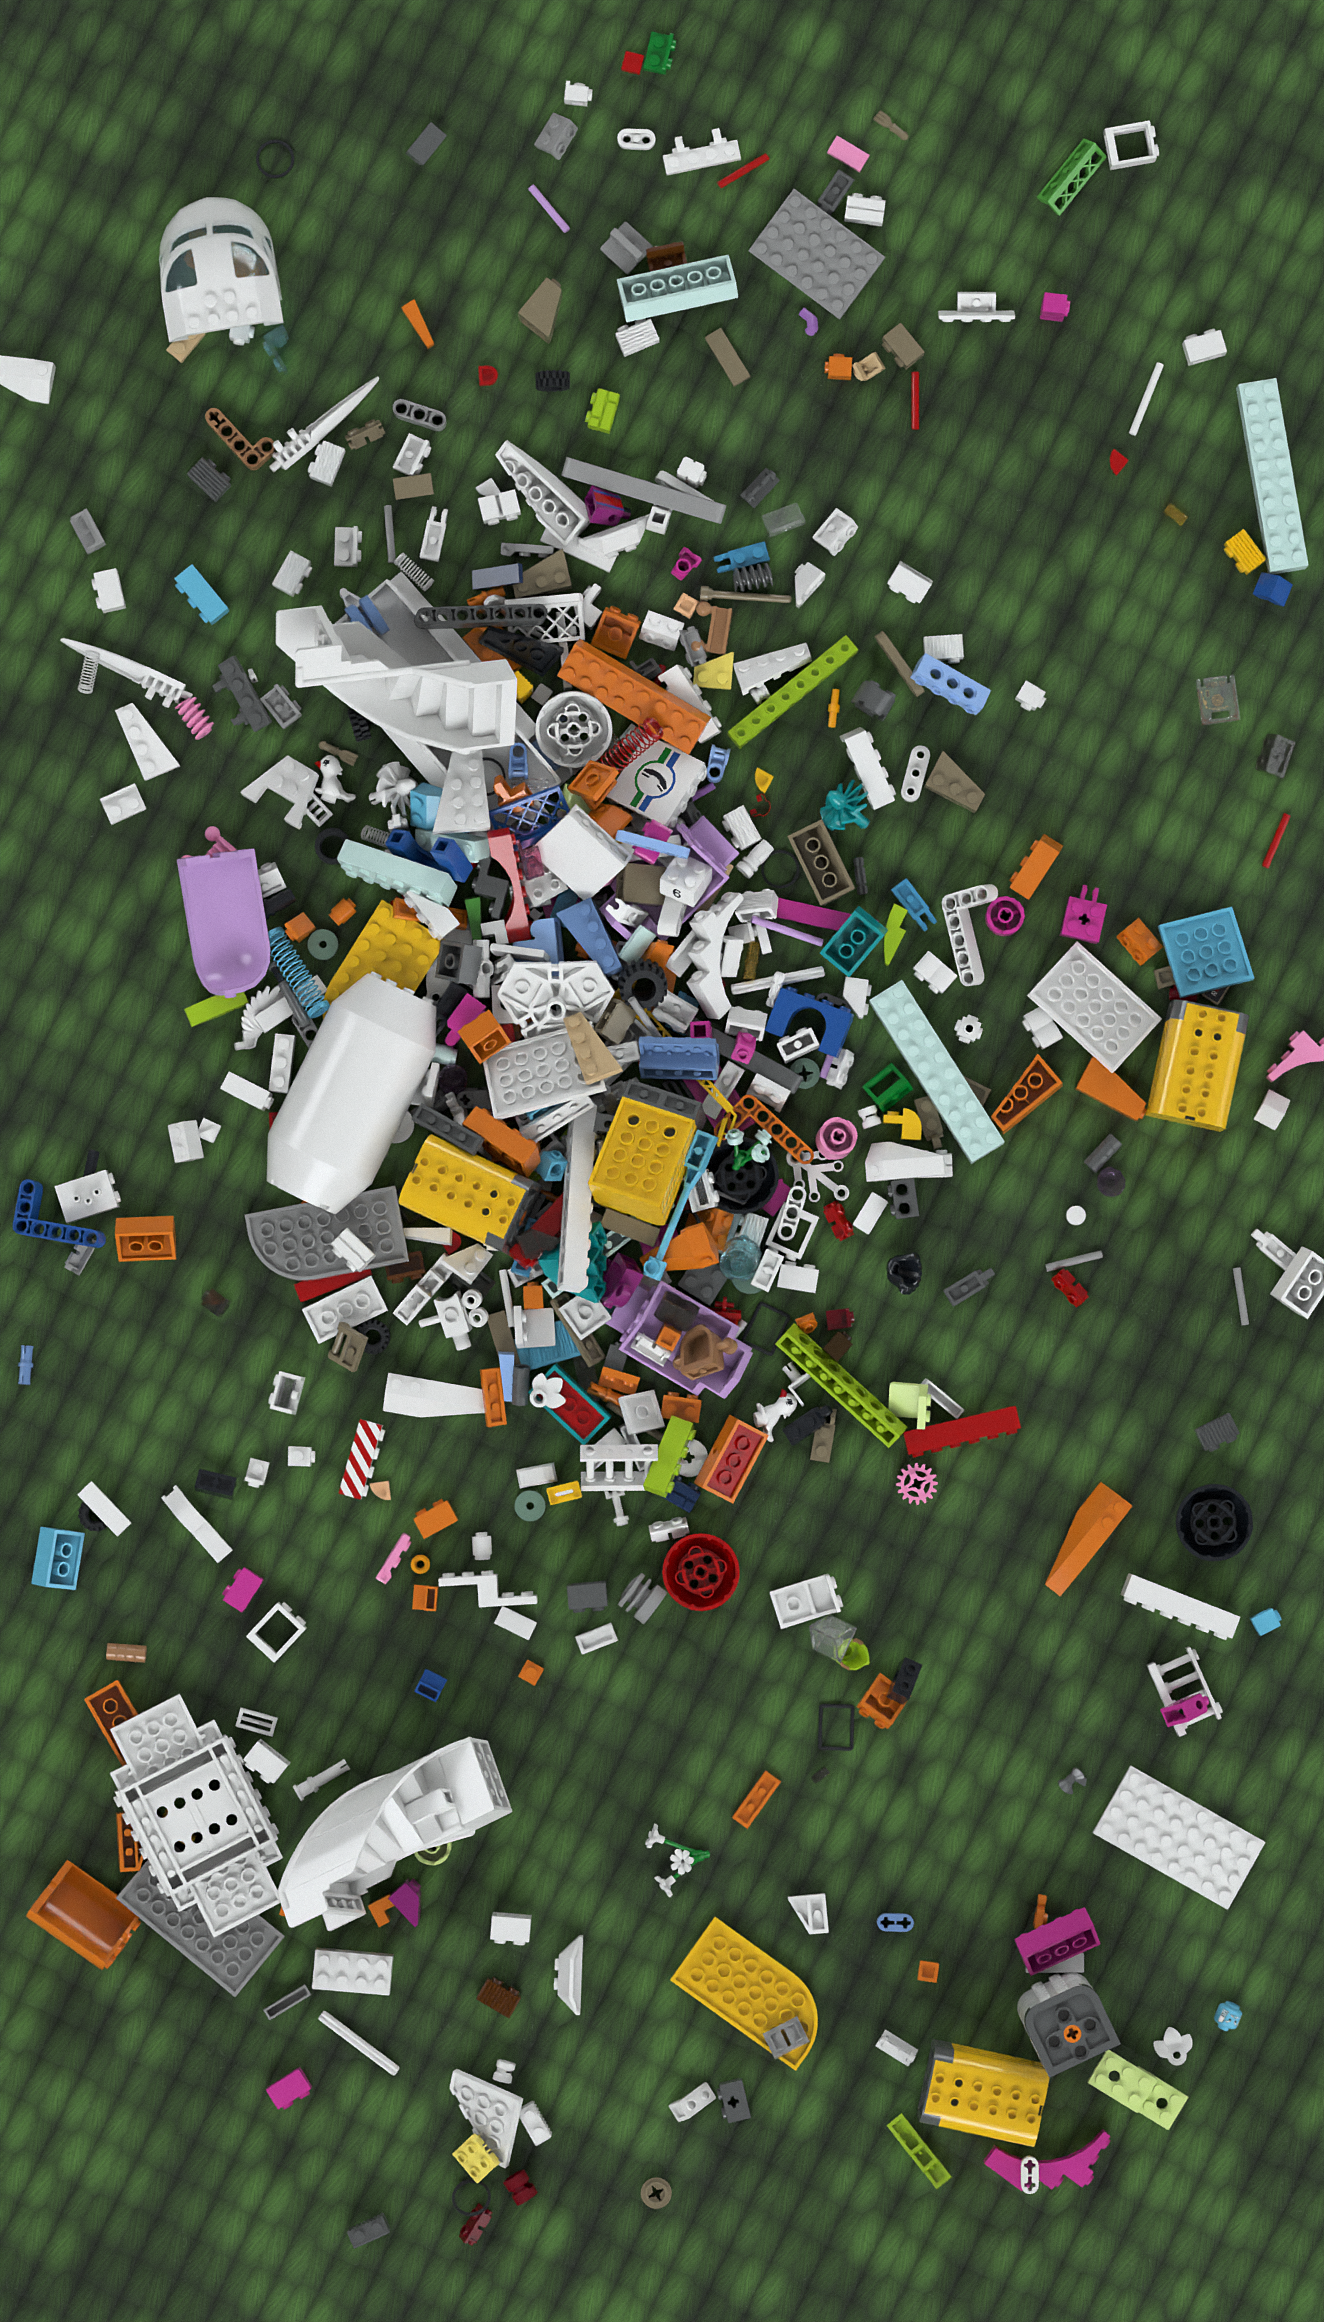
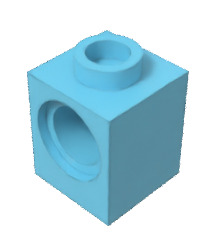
[536,1150,568,1181]
[1250,1608,1282,1636]

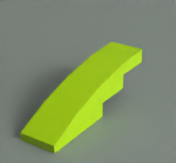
[887,2113,952,2189]

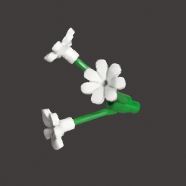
[645,1823,710,1897]

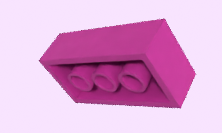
[1014,1907,1100,1976]

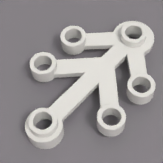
[786,1150,849,1202]

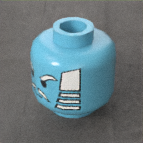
[1214,2001,1242,2031]

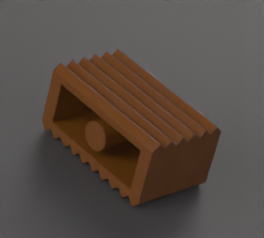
[476,1976,521,2018]

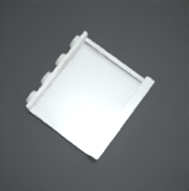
[530,804,632,900]

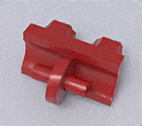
[707,1296,741,1325]

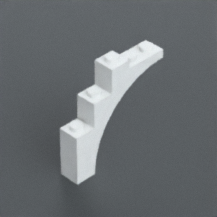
[687,892,744,1019]

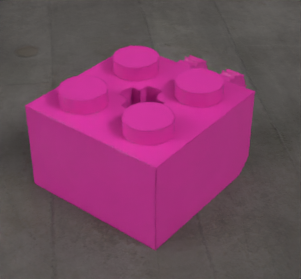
[1060,885,1107,944]
[445,993,487,1047]

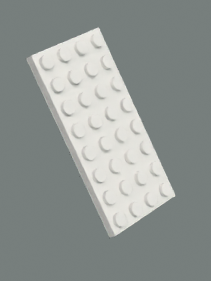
[1093,1765,1265,1910]

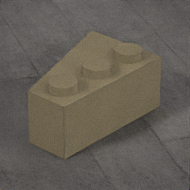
[512,548,572,599]

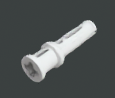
[293,1759,350,1801]

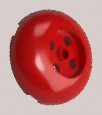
[662,1533,740,1611]

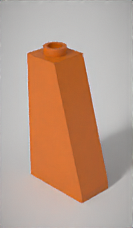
[1075,1056,1147,1121]

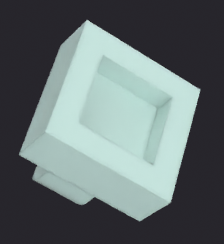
[619,723,645,751]

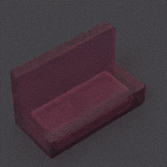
[516,839,544,880]

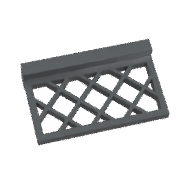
[412,1103,493,1161]

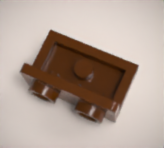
[646,242,687,272]
[385,1251,426,1284]

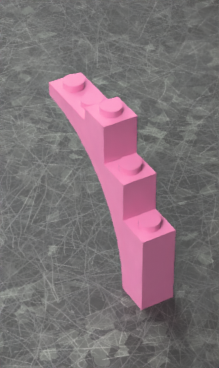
[1266,1030,1324,1082]

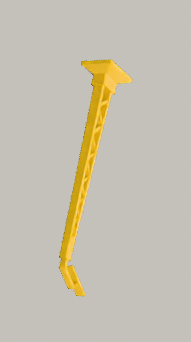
[611,980,737,1147]

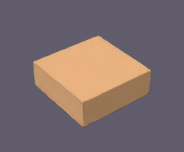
[673,593,699,619]

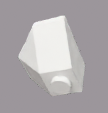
[795,562,825,608]

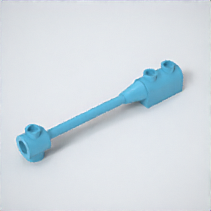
[643,1129,718,1281]

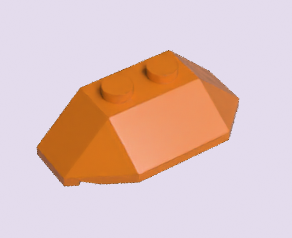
[587,803,633,839]

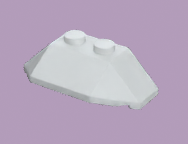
[577,514,650,559]
[554,1935,583,2015]

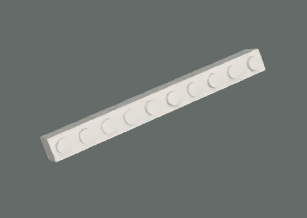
[557,1105,599,1293]

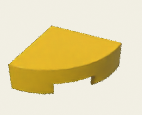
[755,767,774,794]

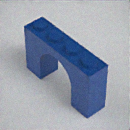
[385,829,473,883]
[765,986,854,1058]

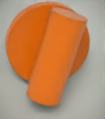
[795,1312,817,1333]

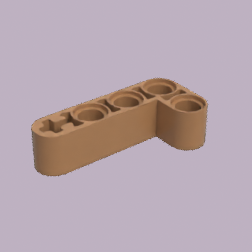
[205,408,276,470]

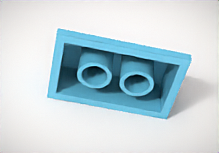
[31,1527,85,1590]

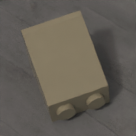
[518,277,562,344]

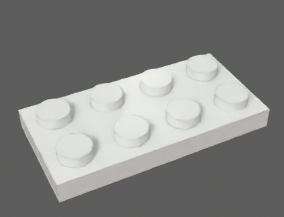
[302,1276,388,1344]

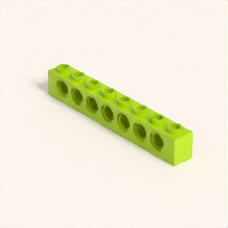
[727,635,858,749]
[775,1323,907,1448]

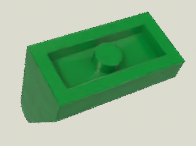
[862,1063,913,1113]

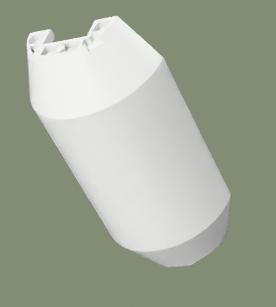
[267,971,436,1214]

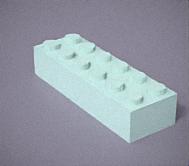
[617,254,738,322]
[337,839,457,907]

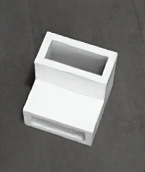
[481,919,509,945]
[1254,1089,1290,1130]

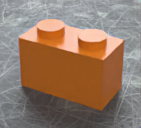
[413,1499,458,1539]

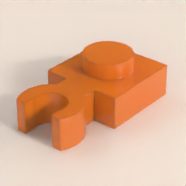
[1033,1894,1048,1928]

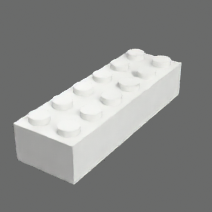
[1120,1573,1240,1640]

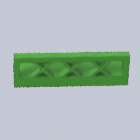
[1037,139,1107,216]

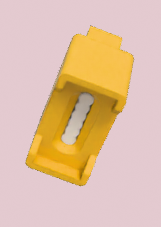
[547,1481,582,1505]

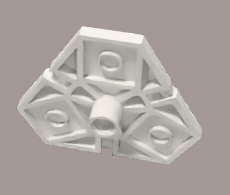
[497,961,615,1039]

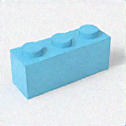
[174,564,230,625]

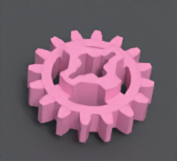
[896,1463,938,1505]

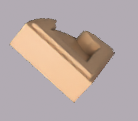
[369,1481,391,1500]

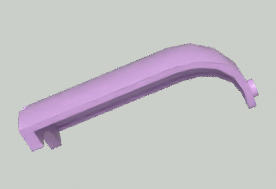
[177,848,270,998]

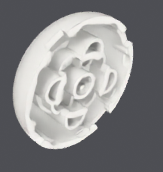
[535,691,612,768]

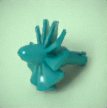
[820,780,870,831]

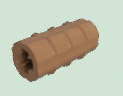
[106,1643,147,1663]

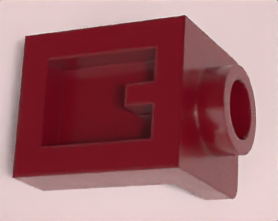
[826,1308,855,1330]

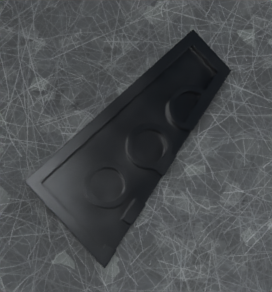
[478,626,564,677]

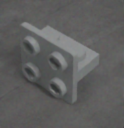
[600,222,653,274]

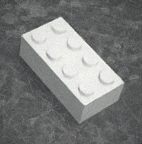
[312,1947,394,1995]

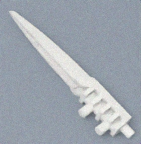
[269,376,379,472]
[60,638,193,708]

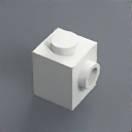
[229,325,255,345]
[1015,681,1046,711]

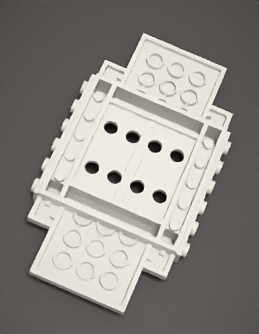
[110,1694,283,1937]

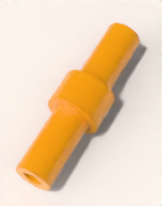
[828,689,840,728]

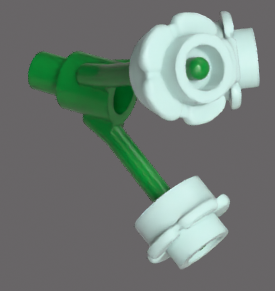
[725,1129,772,1171]

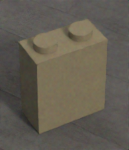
[616,863,667,907]

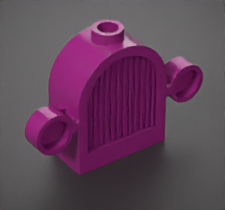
[601,1252,643,1309]

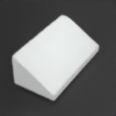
[852,1192,888,1235]

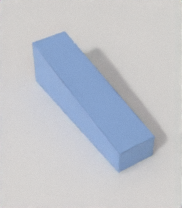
[498,1351,514,1402]

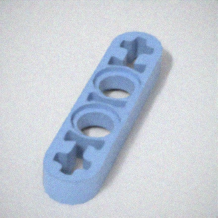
[615,830,690,859]

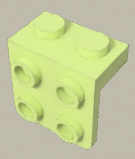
[888,1382,931,1429]

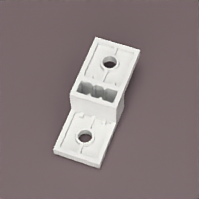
[438,1570,538,1607]

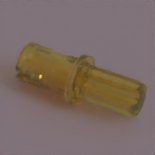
[743,941,760,980]

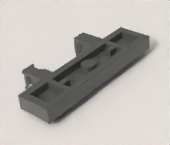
[213,655,272,732]

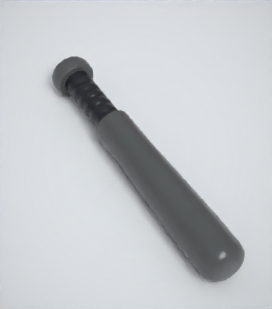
[268,961,311,1027]

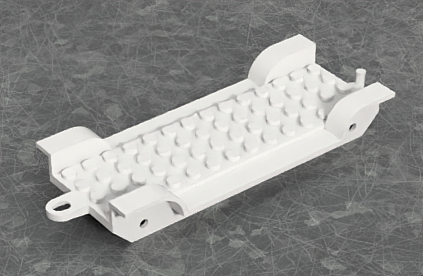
[335,571,574,833]

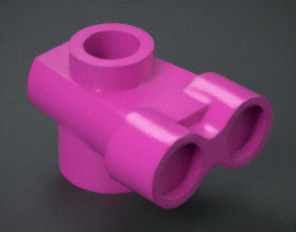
[671,547,702,581]

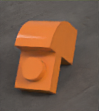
[493,774,534,813]

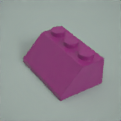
[388,1877,421,1927]

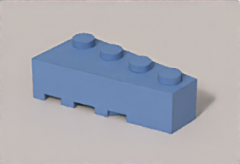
[556,897,625,977]

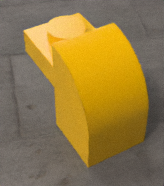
[883,1108,922,1141]

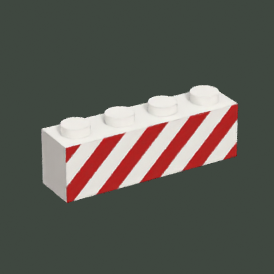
[339,1419,385,1500]

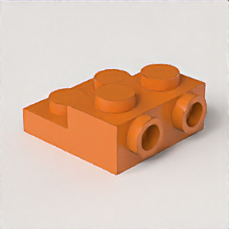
[590,606,641,660]
[856,1673,911,1729]

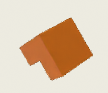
[412,1584,439,1611]
[368,1892,395,1927]

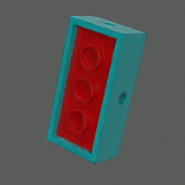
[528,1363,612,1445]

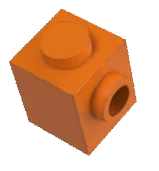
[824,354,852,380]

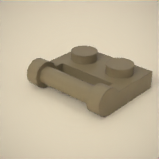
[328,1322,368,1372]

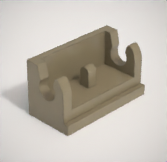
[393,473,434,500]

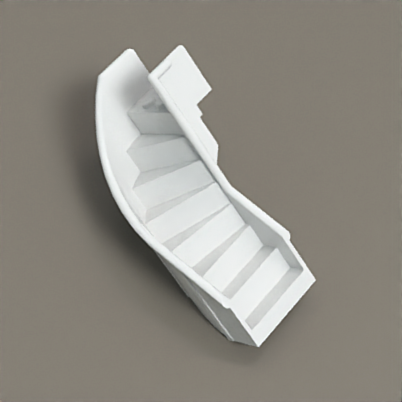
[276,605,517,754]
[277,1737,512,1931]

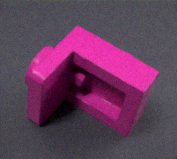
[731,1031,756,1064]

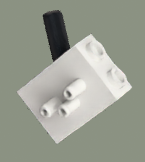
[55,1150,121,1224]

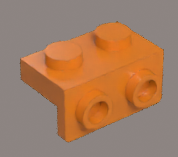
[1116,918,1163,965]

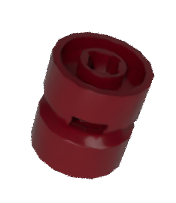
[503,2169,538,2206]

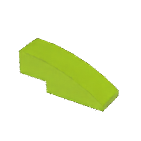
[883,904,908,966]
[184,992,249,1027]

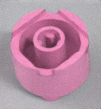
[816,1117,858,1160]

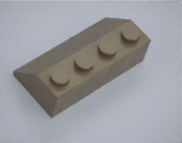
[787,819,855,906]

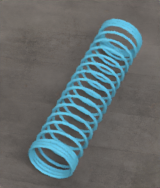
[268,927,330,1018]

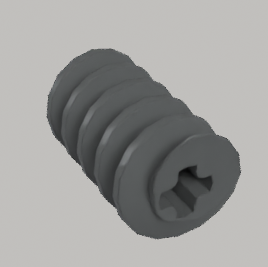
[733,563,773,592]

